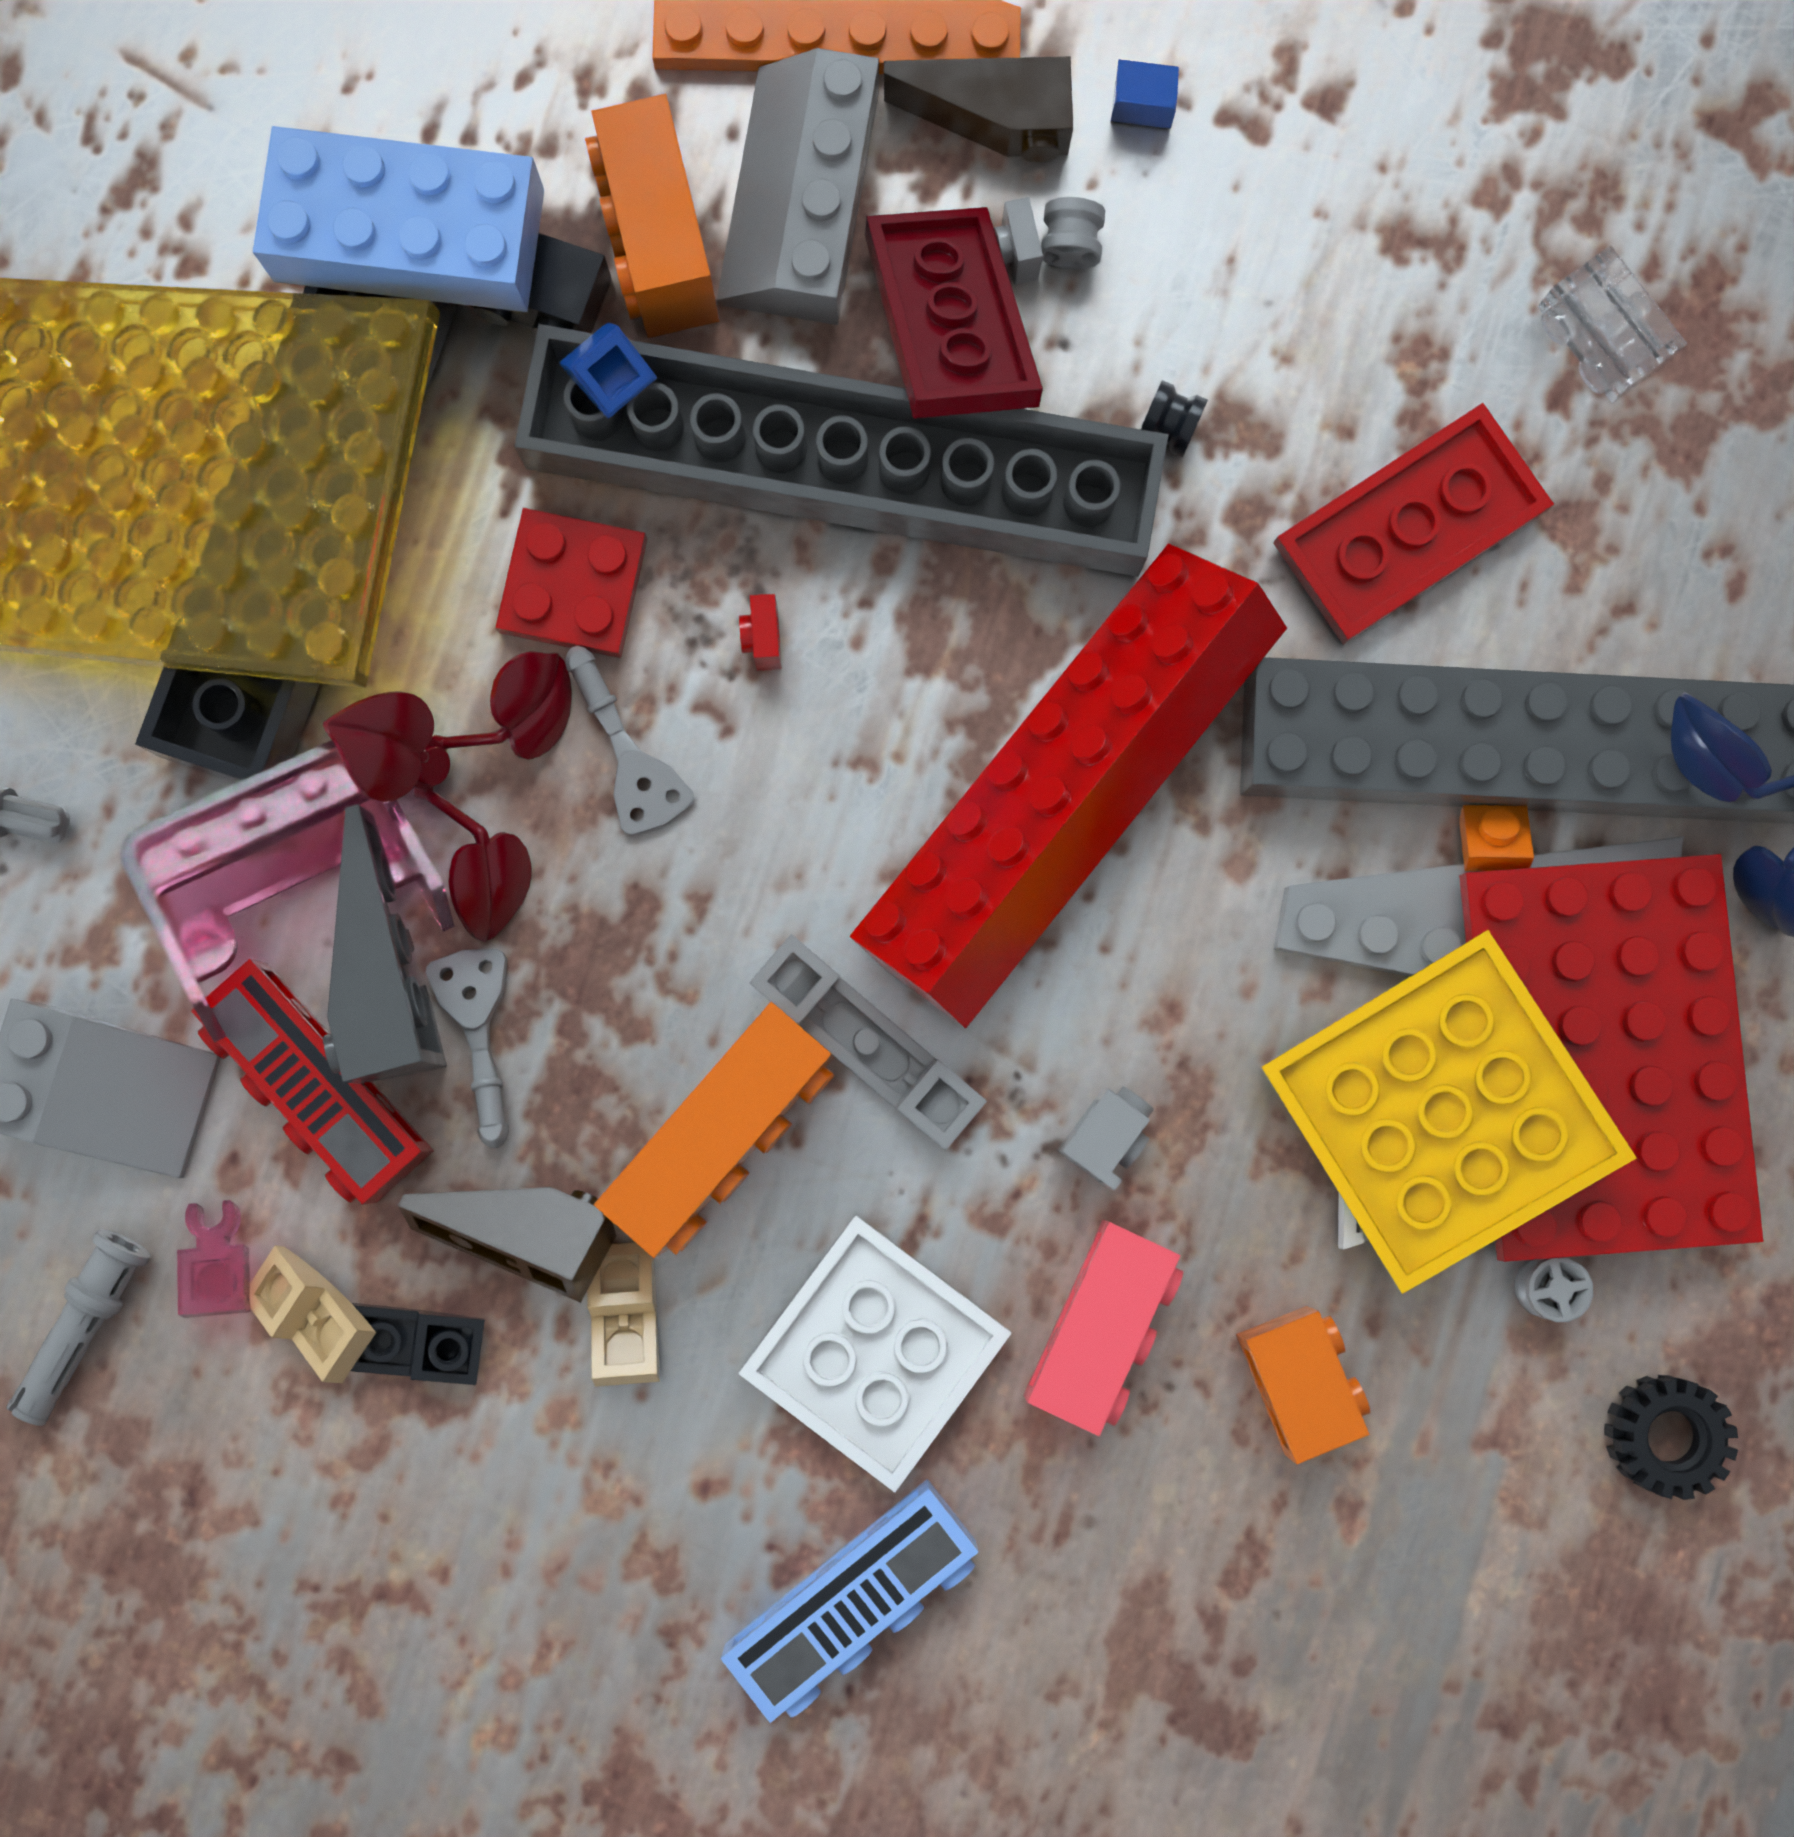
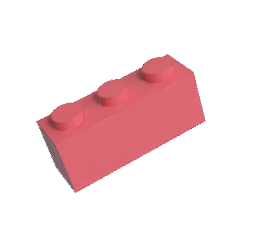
[1023,1220,1183,1437]

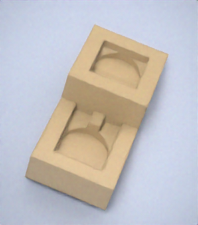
[587,1242,660,1387]
[242,1245,376,1383]

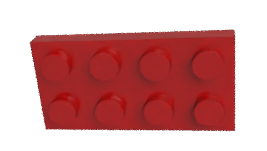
[1273,403,1554,645]

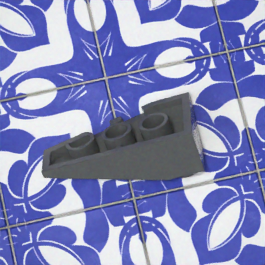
[323,804,447,1084]

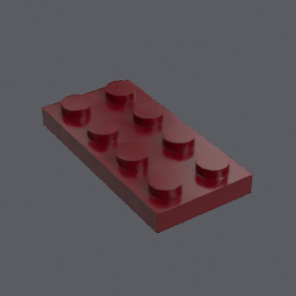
[865,207,1043,419]

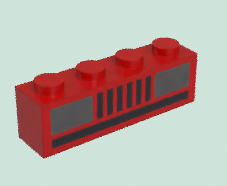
[191,959,434,1205]

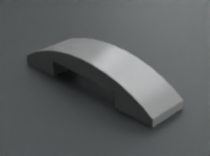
[749,934,987,1150]

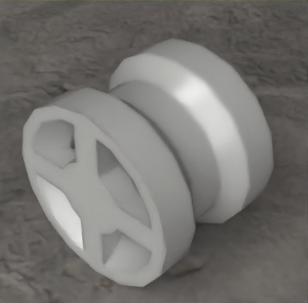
[1041,197,1106,270]
[1514,1257,1593,1322]

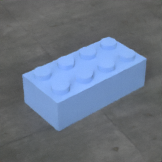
[253,126,544,312]

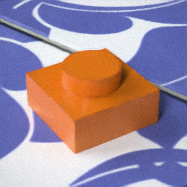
[1459,805,1534,871]

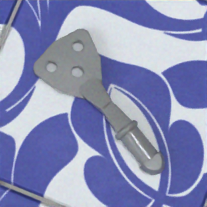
[566,646,694,835]
[426,949,509,1148]

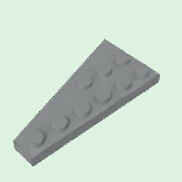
[1274,836,1684,977]

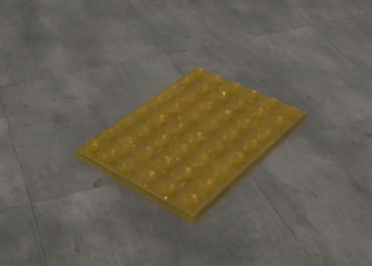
[0,278,440,688]

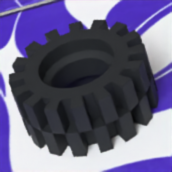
[1604,1375,1738,1500]

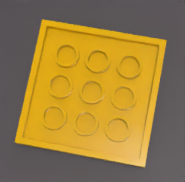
[1262,930,1637,1294]

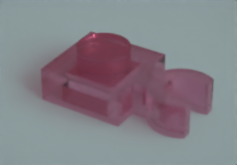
[177,1200,250,1318]

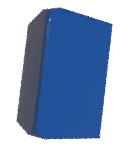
[1111,59,1179,129]
[560,323,657,419]

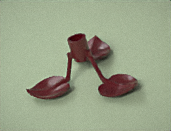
[322,651,572,942]

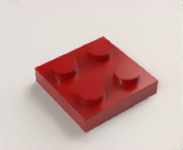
[495,508,648,658]

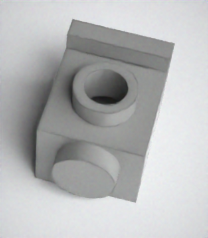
[1057,1086,1154,1191]

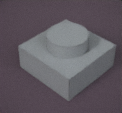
[994,197,1043,285]

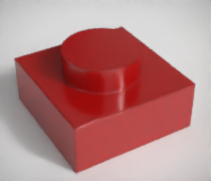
[739,594,782,671]

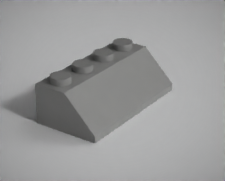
[716,48,879,325]

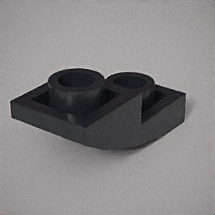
[351,1303,485,1385]

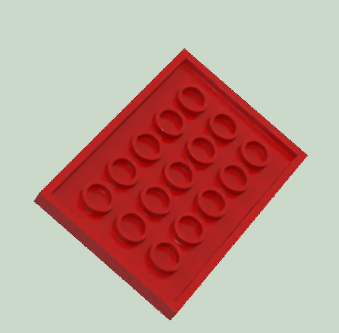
[1459,854,1764,1262]

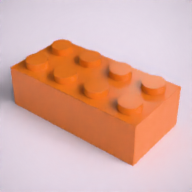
[593,1001,835,1258]

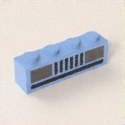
[721,1479,979,1723]

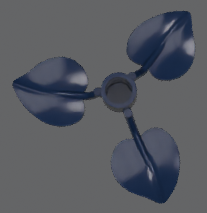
[1671,692,1794,937]

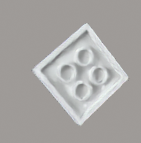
[738,1215,1012,1492]

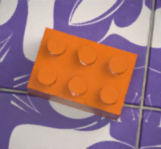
[585,93,720,338]

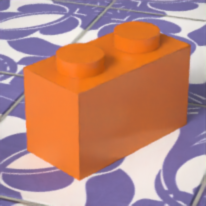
[1236,1306,1371,1464]

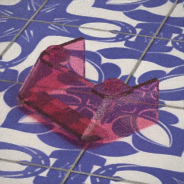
[121,740,455,1042]

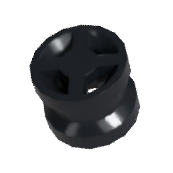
[1141,380,1208,458]

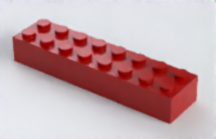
[849,543,1287,1029]

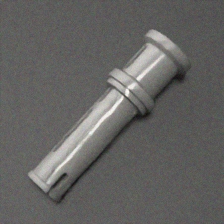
[6,1229,151,1426]

